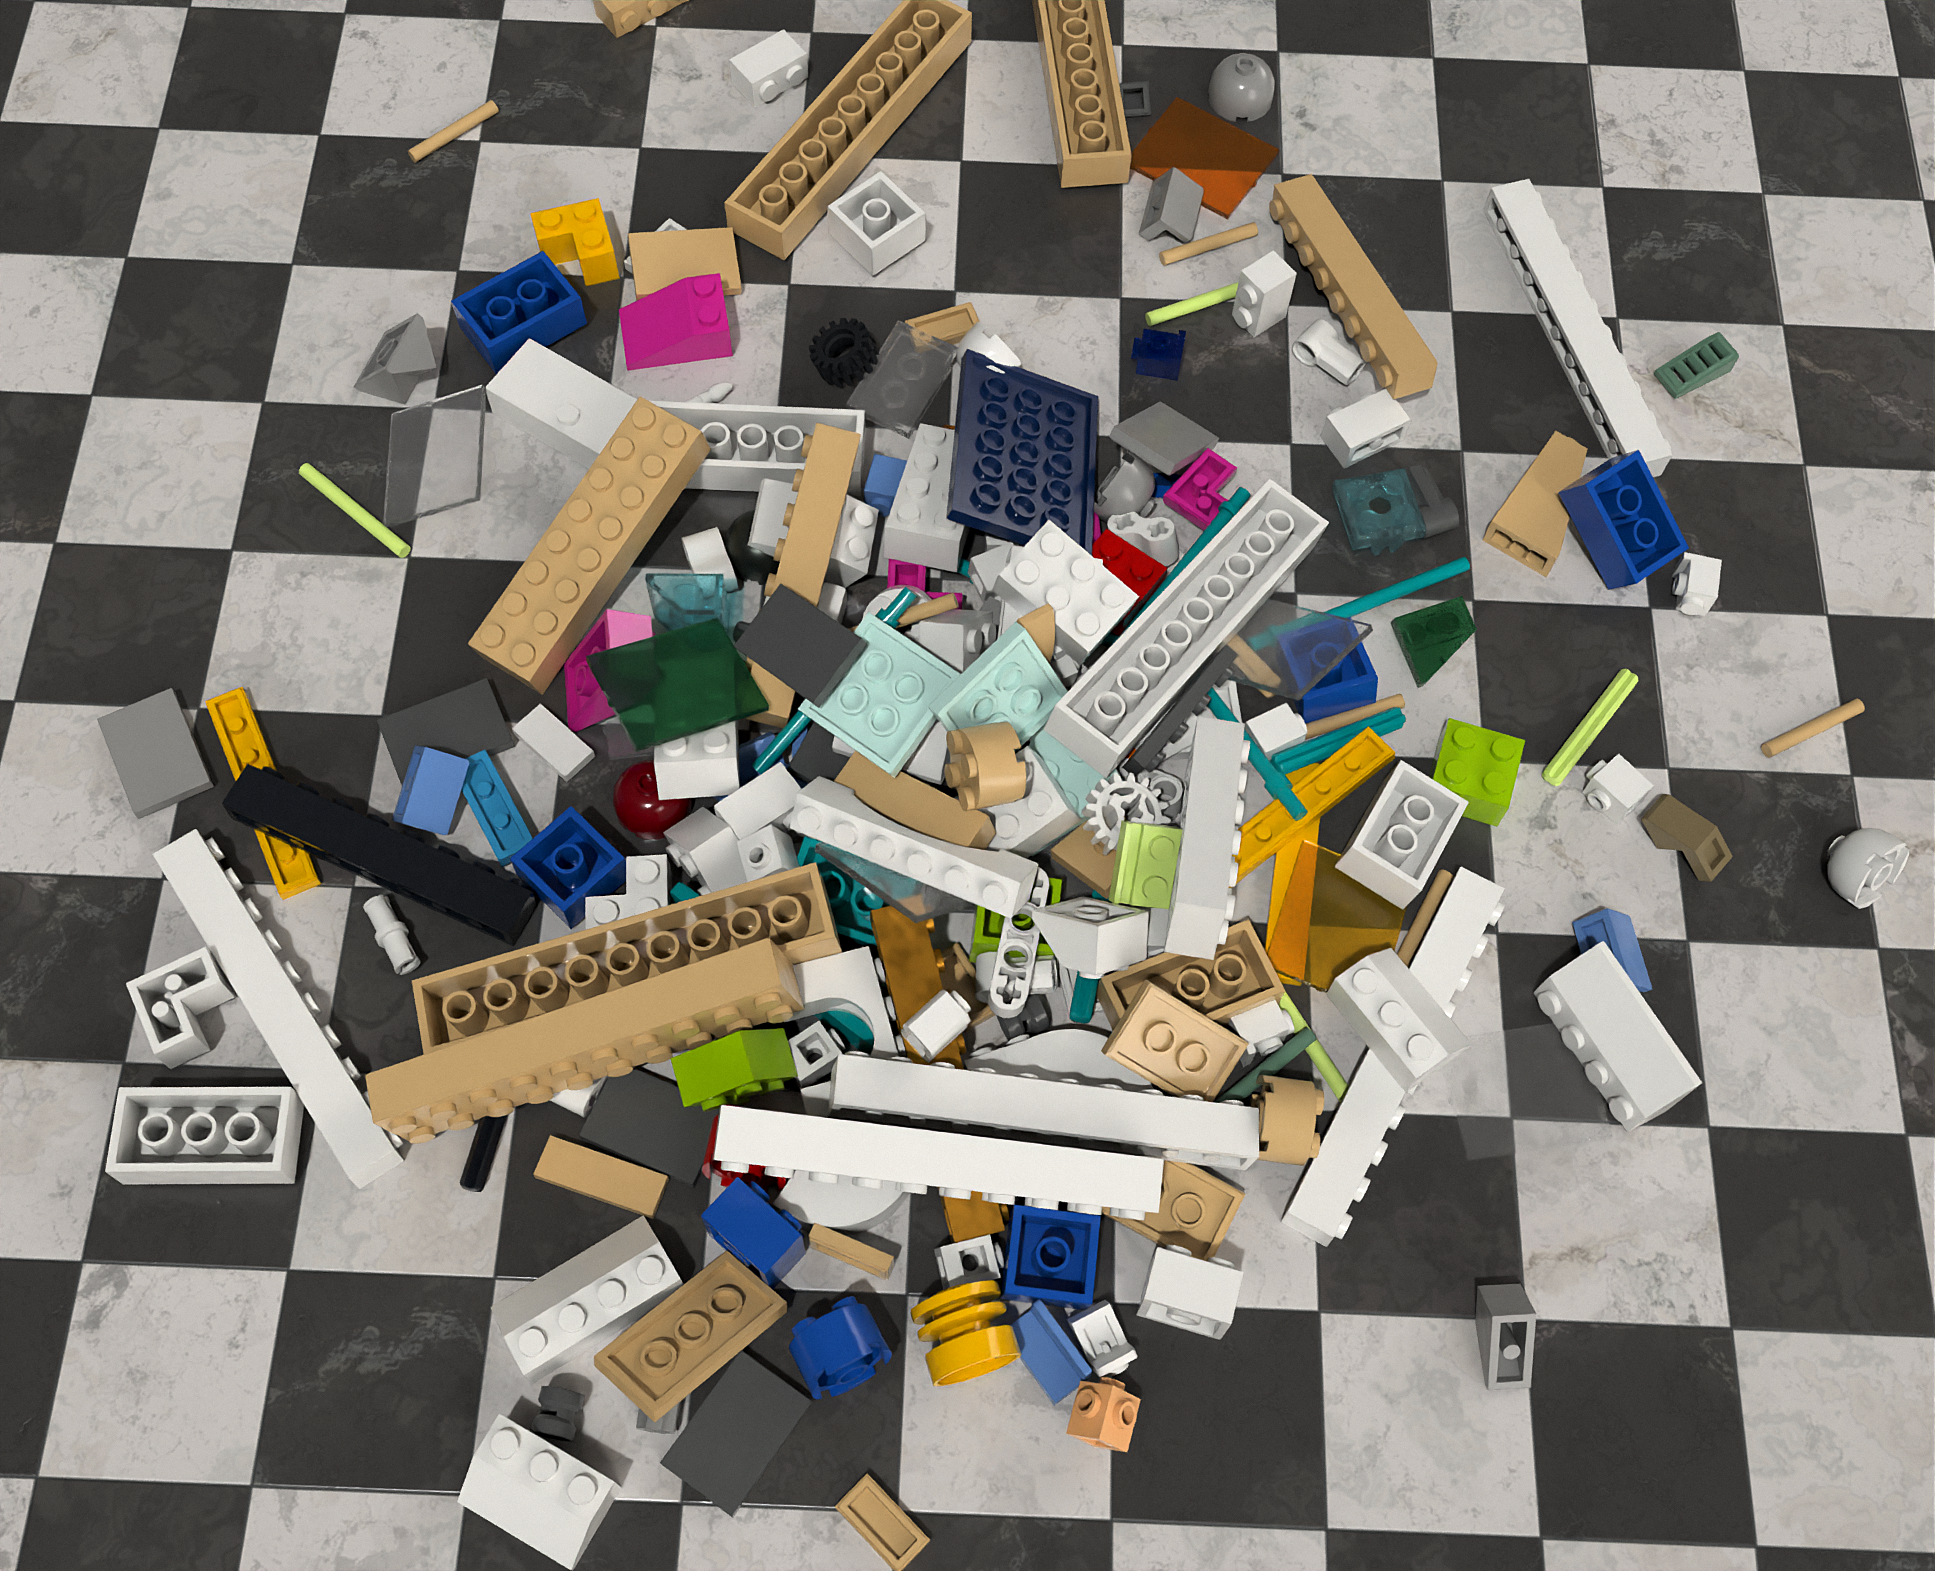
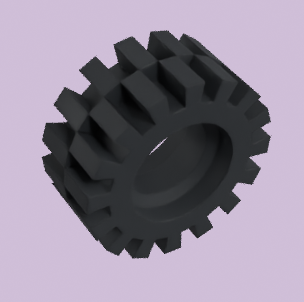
[809,318,879,387]

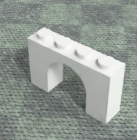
[784,946,907,1118]

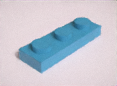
[461,749,533,867]

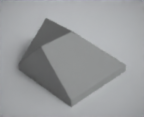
[354,313,437,404]

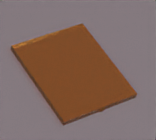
[1130,97,1280,220]

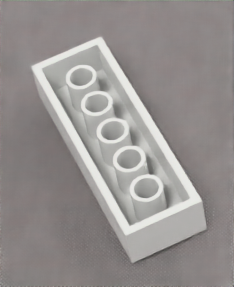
[649,401,866,496]
[1164,716,1250,960]

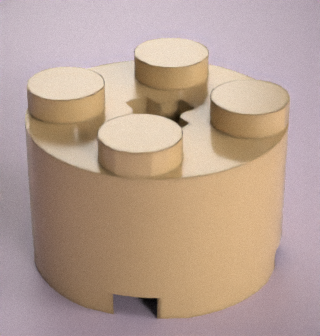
[944,722,1026,811]
[1250,1075,1324,1166]

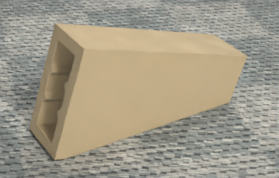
[1483,431,1588,577]

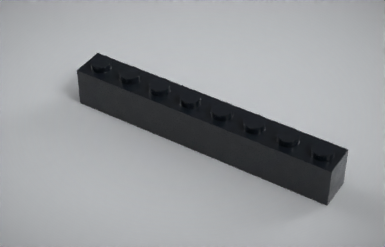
[222,764,537,946]

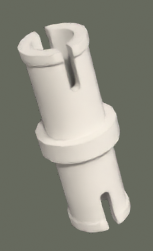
[363,895,420,975]

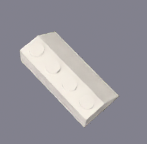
[1533,941,1702,1132]
[491,1215,684,1384]

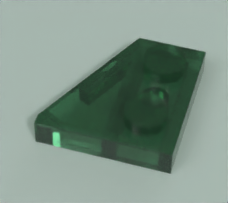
[1391,596,1477,688]

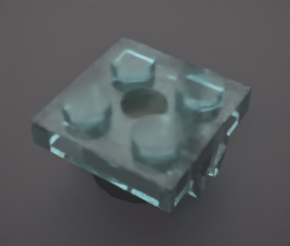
[1332,468,1427,556]

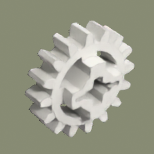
[1081,773,1171,855]

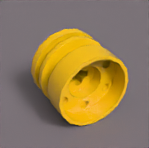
[910,1280,1021,1387]

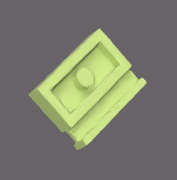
[1109,820,1182,909]

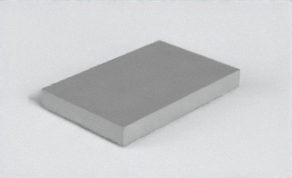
[1109,401,1219,475]
[97,688,214,819]

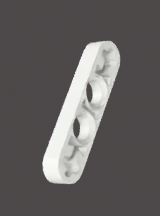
[988,867,1049,1018]

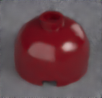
[613,760,693,840]

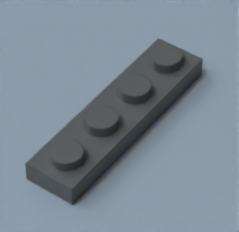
[1122,644,1239,776]

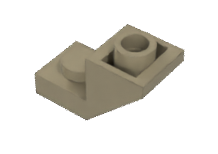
[1641,794,1733,882]

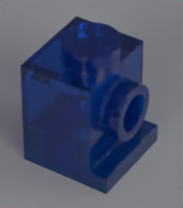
[1131,328,1186,381]

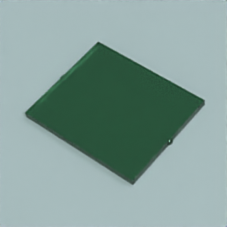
[586,618,769,752]

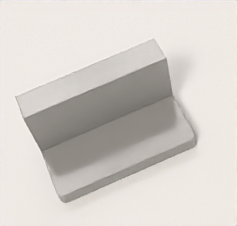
[1139,167,1204,243]

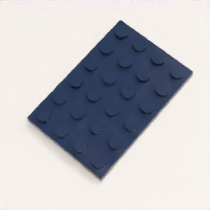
[946,349,1098,556]

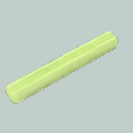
[1542,669,1638,786]

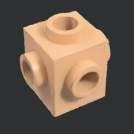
[1066,1377,1141,1452]

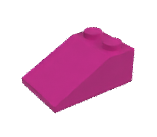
[619,273,733,371]
[564,609,659,732]

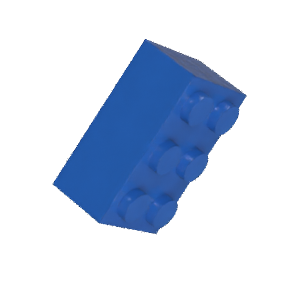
[451,251,587,374]
[1558,450,1689,590]

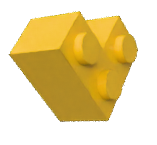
[530,198,620,286]

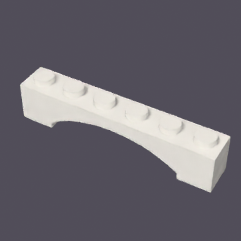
[790,776,1039,918]

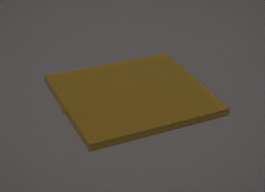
[1267,840,1407,993]

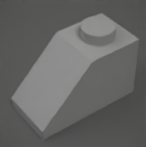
[1475,1283,1536,1390]

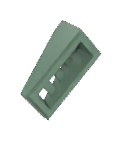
[1654,332,1739,399]

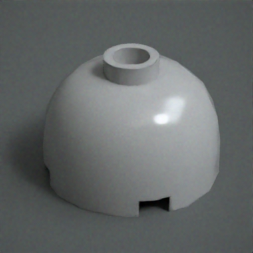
[1208,53,1275,122]
[1094,451,1156,523]

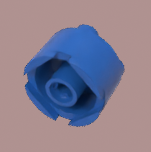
[789,1296,892,1399]

